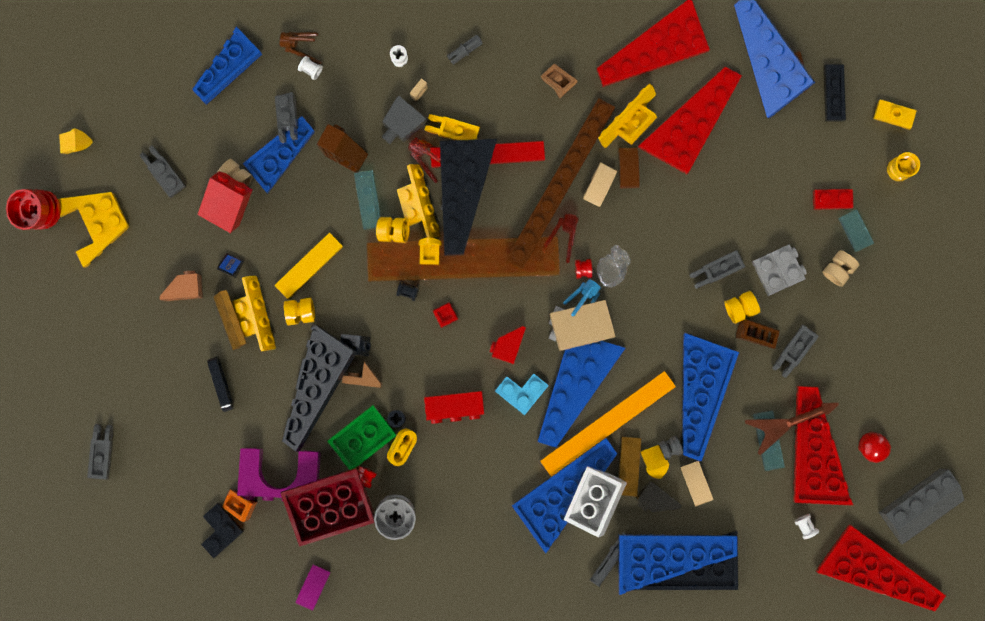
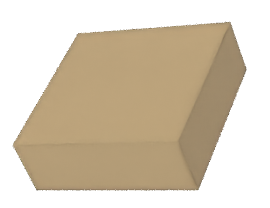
[410,78,428,101]

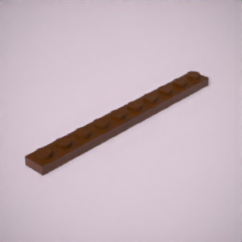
[506,98,615,270]

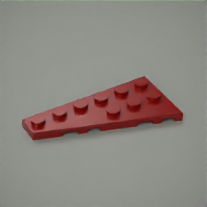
[637,66,742,174]
[793,386,853,506]
[815,525,946,611]

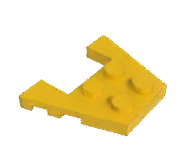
[58,192,129,268]

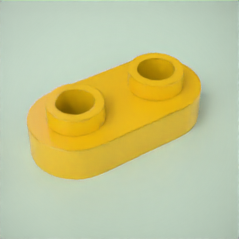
[387,428,417,466]

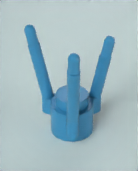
[563,279,601,316]

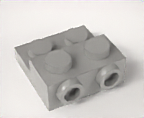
[752,244,807,296]

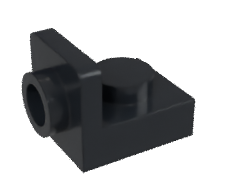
[340,334,371,356]

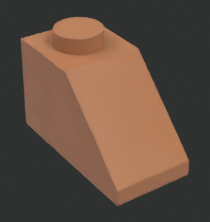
[160,271,203,301]

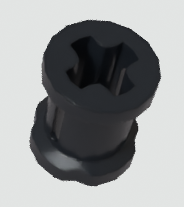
[396,280,420,302]
[387,410,406,428]

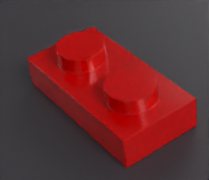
[813,189,853,210]

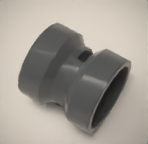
[658,436,683,460]

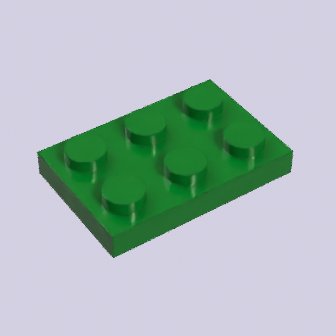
[327,405,397,470]

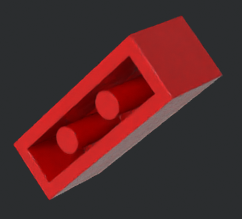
[424,391,484,424]

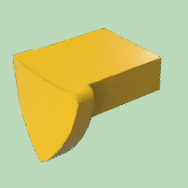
[59,128,93,154]
[418,237,442,265]
[641,445,669,479]

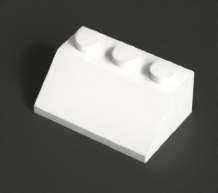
[564,466,627,537]

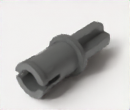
[446,35,483,65]

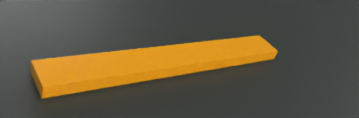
[540,371,676,477]

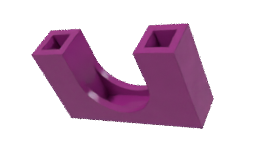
[237,448,321,501]

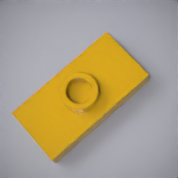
[873,99,917,130]

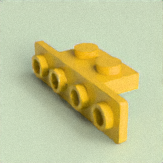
[598,84,657,148]
[397,164,440,238]
[232,276,276,351]

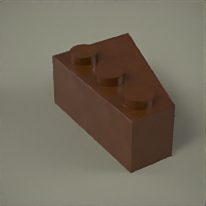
[317,124,368,174]

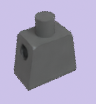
[382,96,427,144]

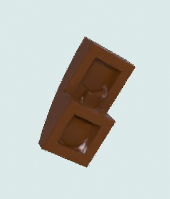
[618,148,639,189]

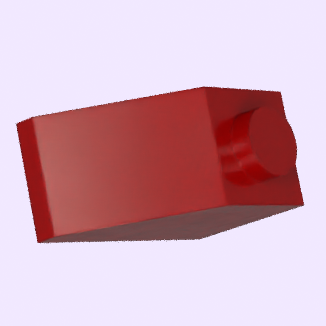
[489,326,526,364]

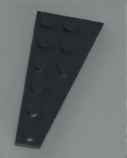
[440,139,497,256]
[282,323,357,452]
[634,530,738,590]

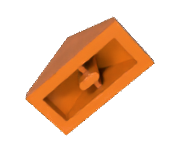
[222,489,257,522]

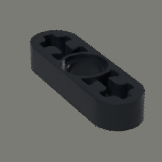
[207,356,234,412]

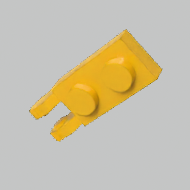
[424,114,480,140]

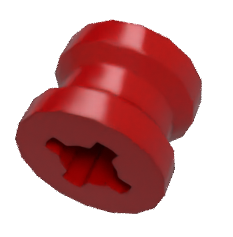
[575,259,592,279]
[358,466,377,488]

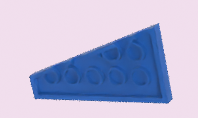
[734,0,815,118]
[682,333,739,462]
[537,341,625,447]
[512,438,617,554]
[619,535,737,595]

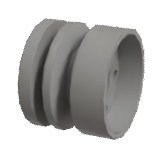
[374,494,416,540]

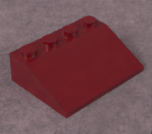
[280,468,375,547]

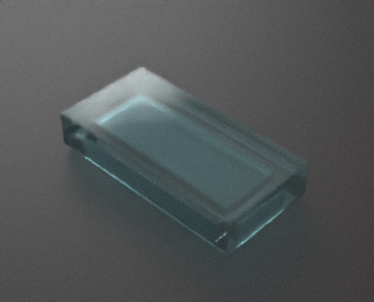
[838,210,874,252]

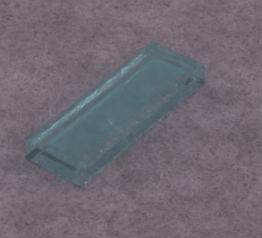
[354,170,381,230]
[753,410,785,471]

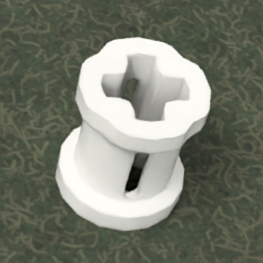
[390,45,408,67]
[298,56,323,80]
[794,514,819,540]

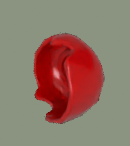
[858,432,891,463]

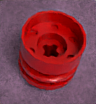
[6,189,61,230]

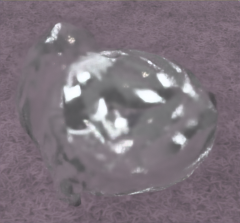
[597,245,631,288]

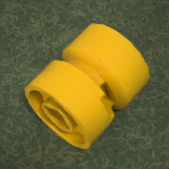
[887,152,920,181]
[376,217,410,243]
[724,291,760,324]
[284,298,315,326]

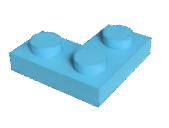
[495,374,549,415]

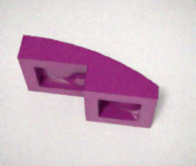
[295,565,331,611]

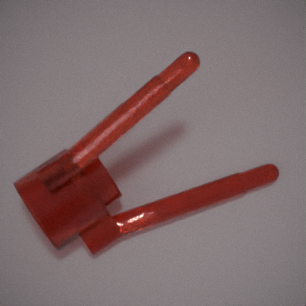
[408,137,441,183]
[544,214,579,263]

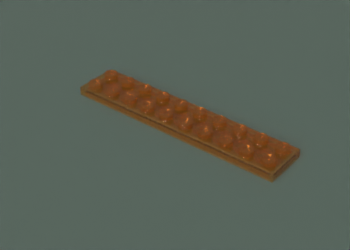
[367,237,559,282]

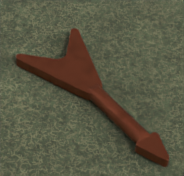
[745,402,839,455]

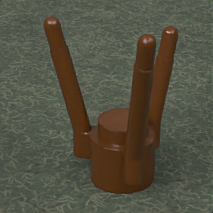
[279,32,322,64]

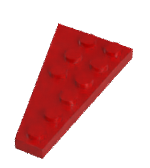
[596,0,710,87]

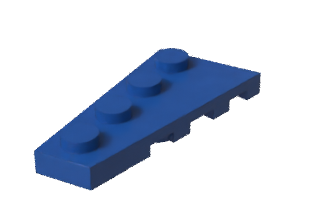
[192,26,262,105]
[243,116,315,194]

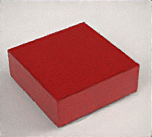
[433,302,458,328]

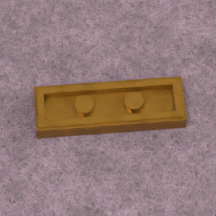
[214,290,246,350]
[618,437,641,497]

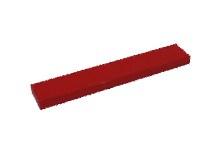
[430,141,545,168]

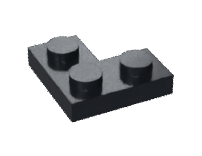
[201,503,244,559]

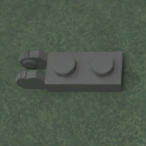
[275,92,298,143]
[139,145,186,198]
[689,250,745,289]
[772,324,819,378]
[87,424,113,480]

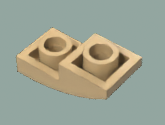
[583,162,617,207]
[680,461,714,507]

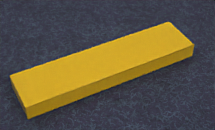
[274,233,343,300]

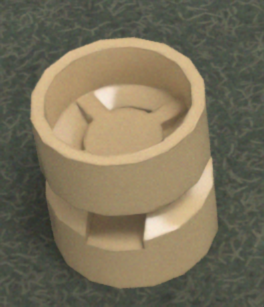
[217,159,253,186]
[822,250,859,287]

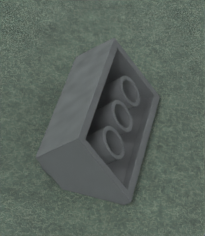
[878,468,964,545]

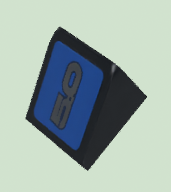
[217,253,244,278]

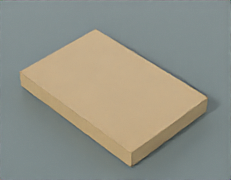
[549,300,616,351]

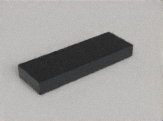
[824,64,846,122]

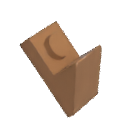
[541,64,578,98]
[342,362,382,388]

